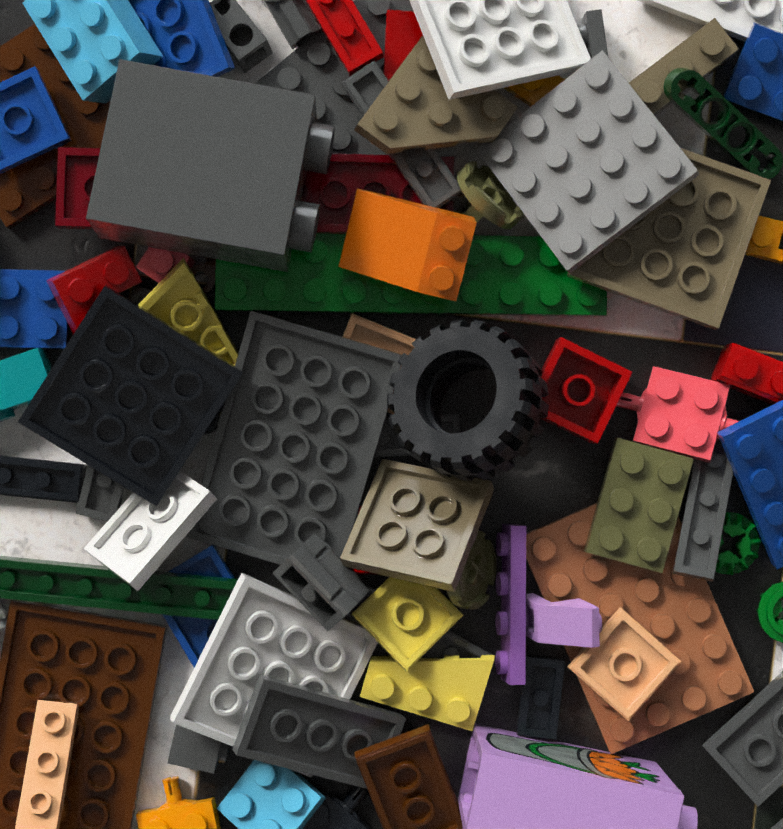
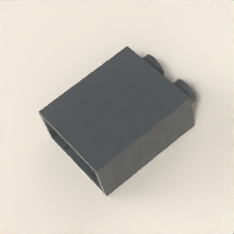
[86,59,335,272]

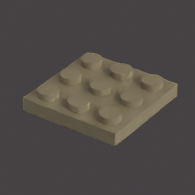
[340,459,494,592]

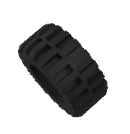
[387,319,549,481]

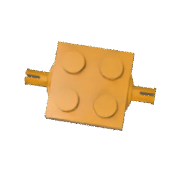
[136,776,221,829]

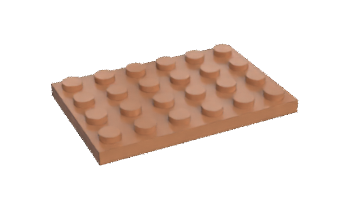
[526,503,754,754]

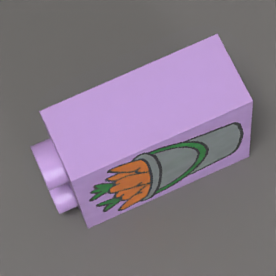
[458,723,698,829]

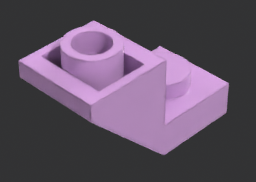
[526,593,602,648]

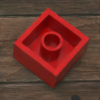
[540,337,632,444]

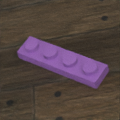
[495,524,526,685]

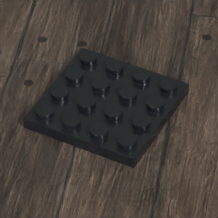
[18,284,243,506]

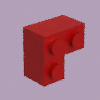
[46,246,142,334]

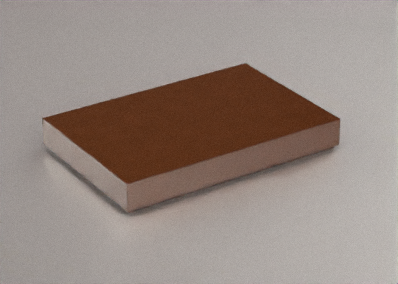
[354,724,463,829]

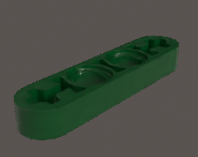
[663,67,783,179]

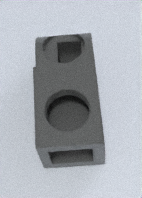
[210,0,273,73]

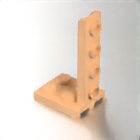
[15,700,79,829]

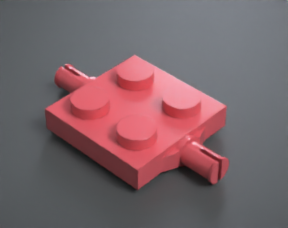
[616,366,739,463]

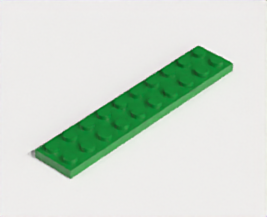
[215,233,607,316]

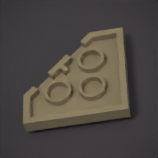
[354,36,518,154]

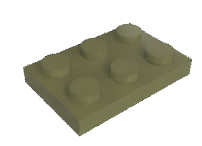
[584,437,694,573]

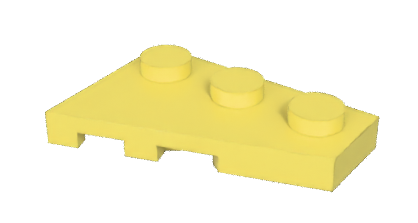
[138,258,239,366]
[360,655,495,731]

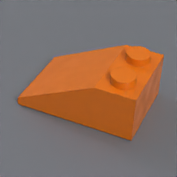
[338,188,477,301]

